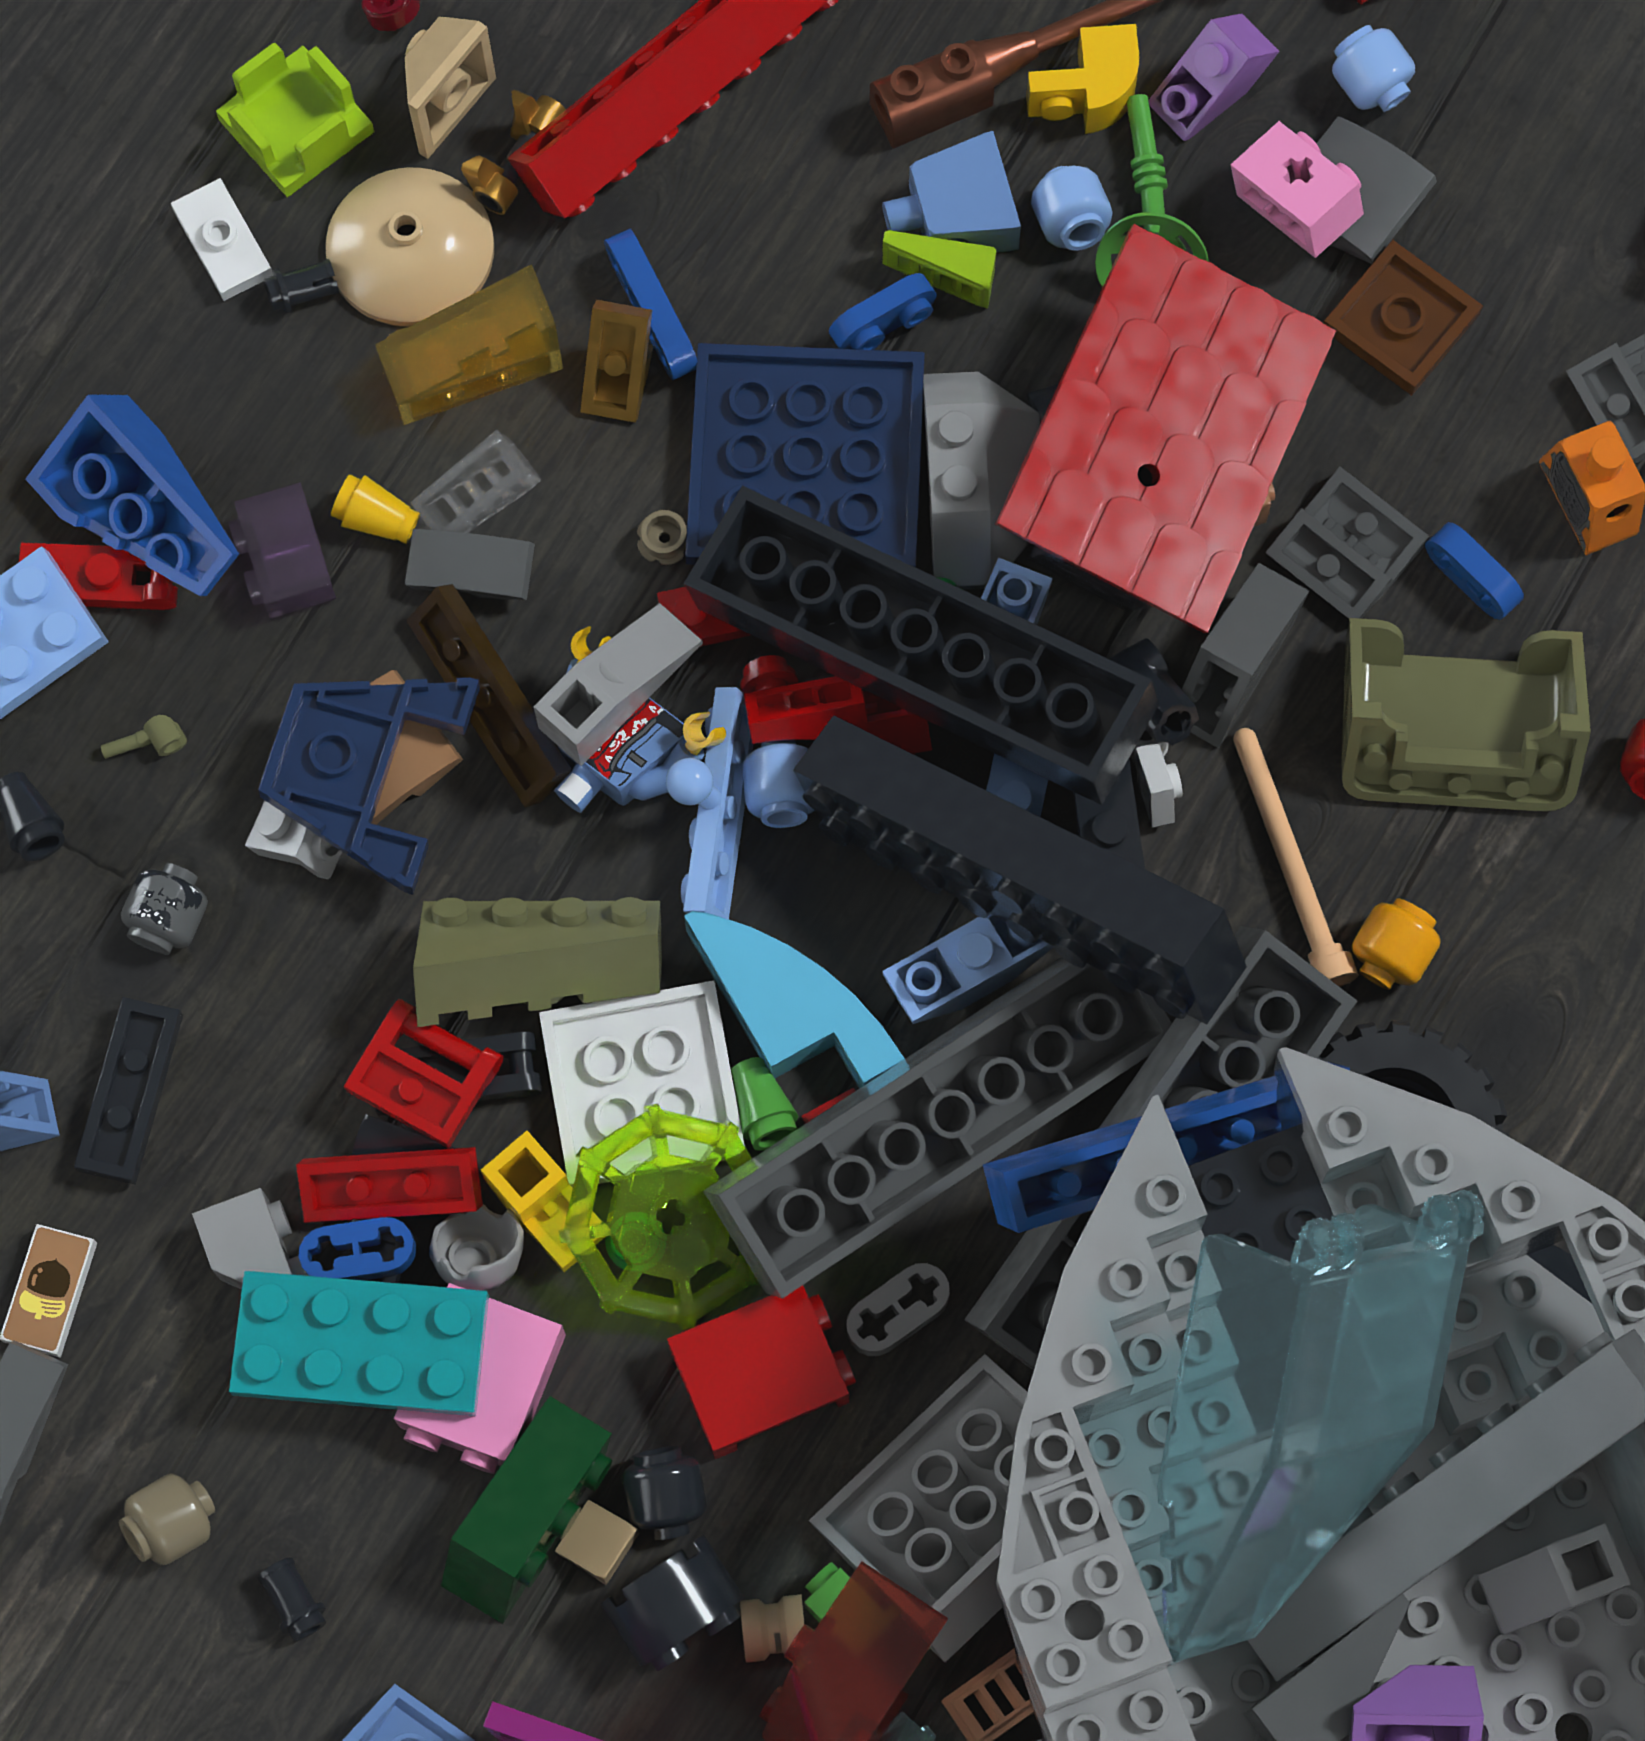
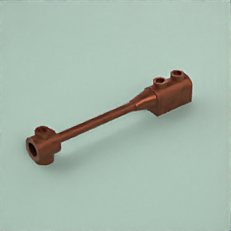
[870,0,1163,149]

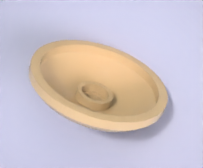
[326,167,494,327]

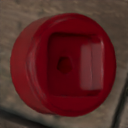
[361,0,420,31]

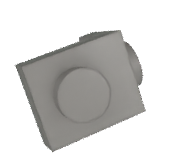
[245,801,342,879]

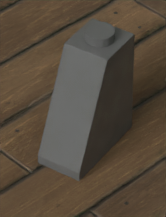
[1182,563,1309,748]

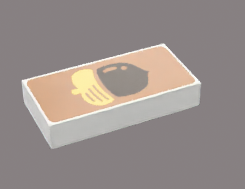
[0,1224,97,1358]

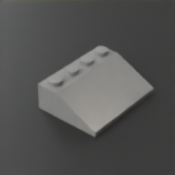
[809,1354,1027,1662]

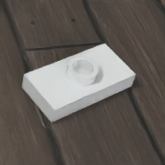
[171,178,273,301]

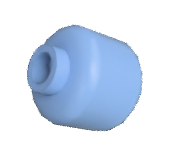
[1332,25,1415,112]
[1031,165,1113,251]
[743,739,815,828]

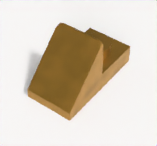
[580,300,653,423]

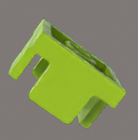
[216,43,374,198]

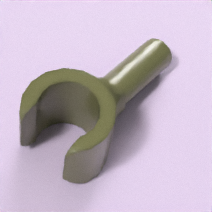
[101,715,187,759]

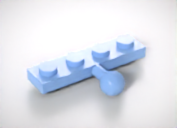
[666,687,754,920]

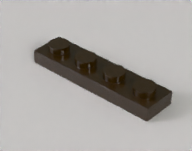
[406,584,572,807]

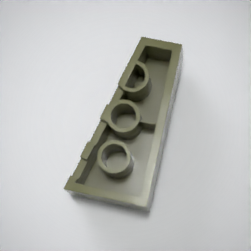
[413,897,662,1027]

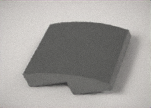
[1316,116,1437,264]
[1566,334,1645,464]
[1265,466,1430,619]

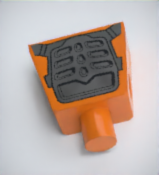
[1539,421,1645,555]

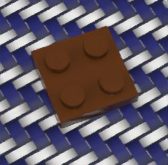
[1323,240,1483,396]

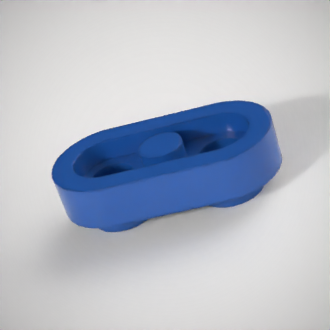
[829,273,937,350]

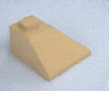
[405,17,496,159]

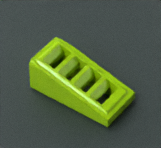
[882,230,996,308]

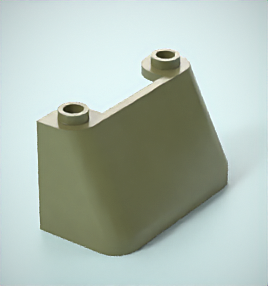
[1342,618,1591,811]

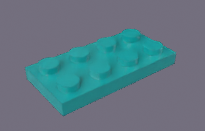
[229,1271,489,1416]

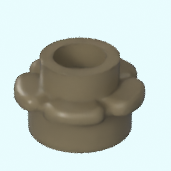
[637,510,687,565]

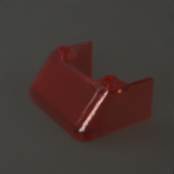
[759,1561,948,1741]

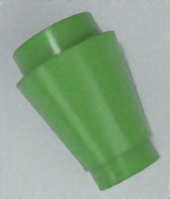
[731,1057,798,1150]

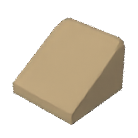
[555,1500,640,1585]

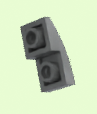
[405,529,535,600]

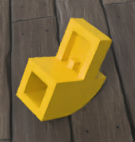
[1026,24,1139,134]
[481,1130,610,1272]

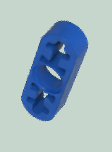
[604,229,698,381]

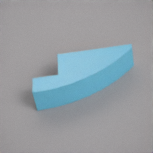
[684,911,905,1089]

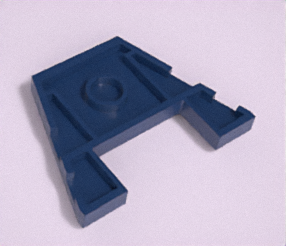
[258,678,480,895]

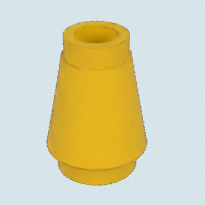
[331,474,421,544]

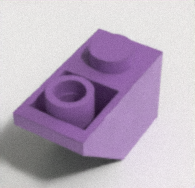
[1149,13,1280,141]

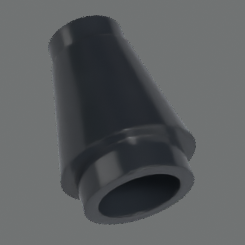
[0,772,65,861]

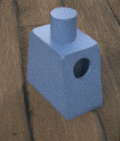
[882,131,1021,253]

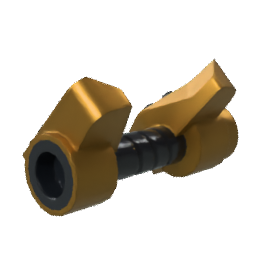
[461,90,566,215]

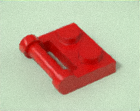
[344,999,504,1149]

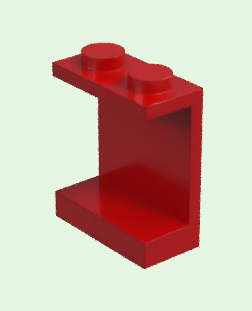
[667,1285,856,1460]

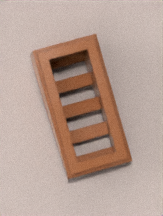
[941,1648,1034,1741]

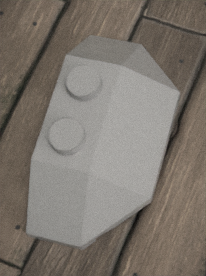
[923,372,1040,590]

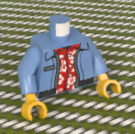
[555,626,726,813]

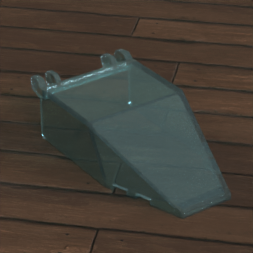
[1157,1189,1485,1662]

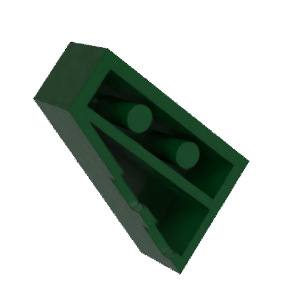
[441,1396,613,1624]

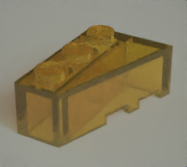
[375,264,563,425]

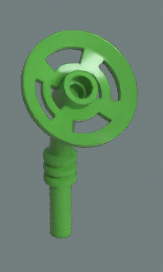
[1095,94,1209,288]

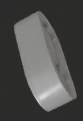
[847,1263,950,1356]

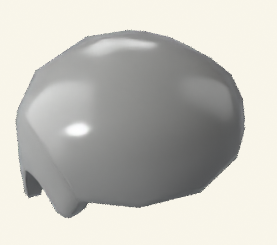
[429,1204,524,1291]

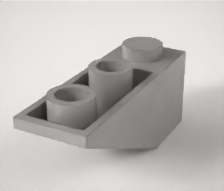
[534,603,702,766]

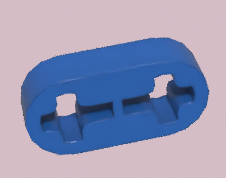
[1425,522,1524,620]
[299,1217,416,1281]

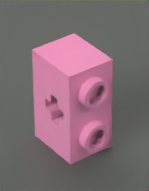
[1230,121,1364,258]

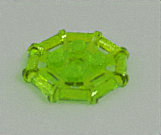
[558,1103,759,1330]

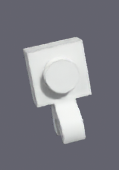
[1130,739,1183,827]

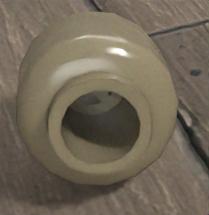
[119,1473,215,1566]

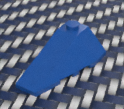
[25,395,239,596]

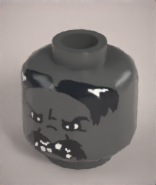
[121,863,208,955]

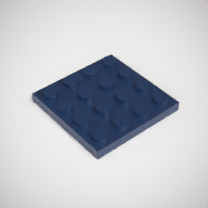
[685,343,925,568]

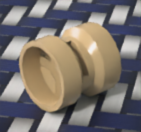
[740,1594,808,1663]

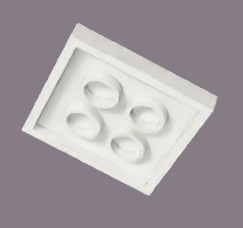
[539,981,746,1188]

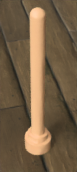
[1233,728,1359,987]

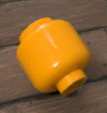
[1351,898,1441,990]

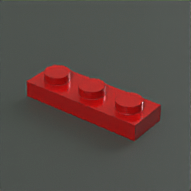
[296,1147,483,1223]

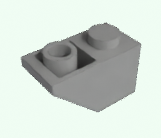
[192,1188,308,1289]
[1477,1523,1631,1636]

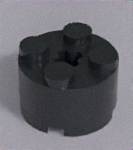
[600,1535,744,1672]

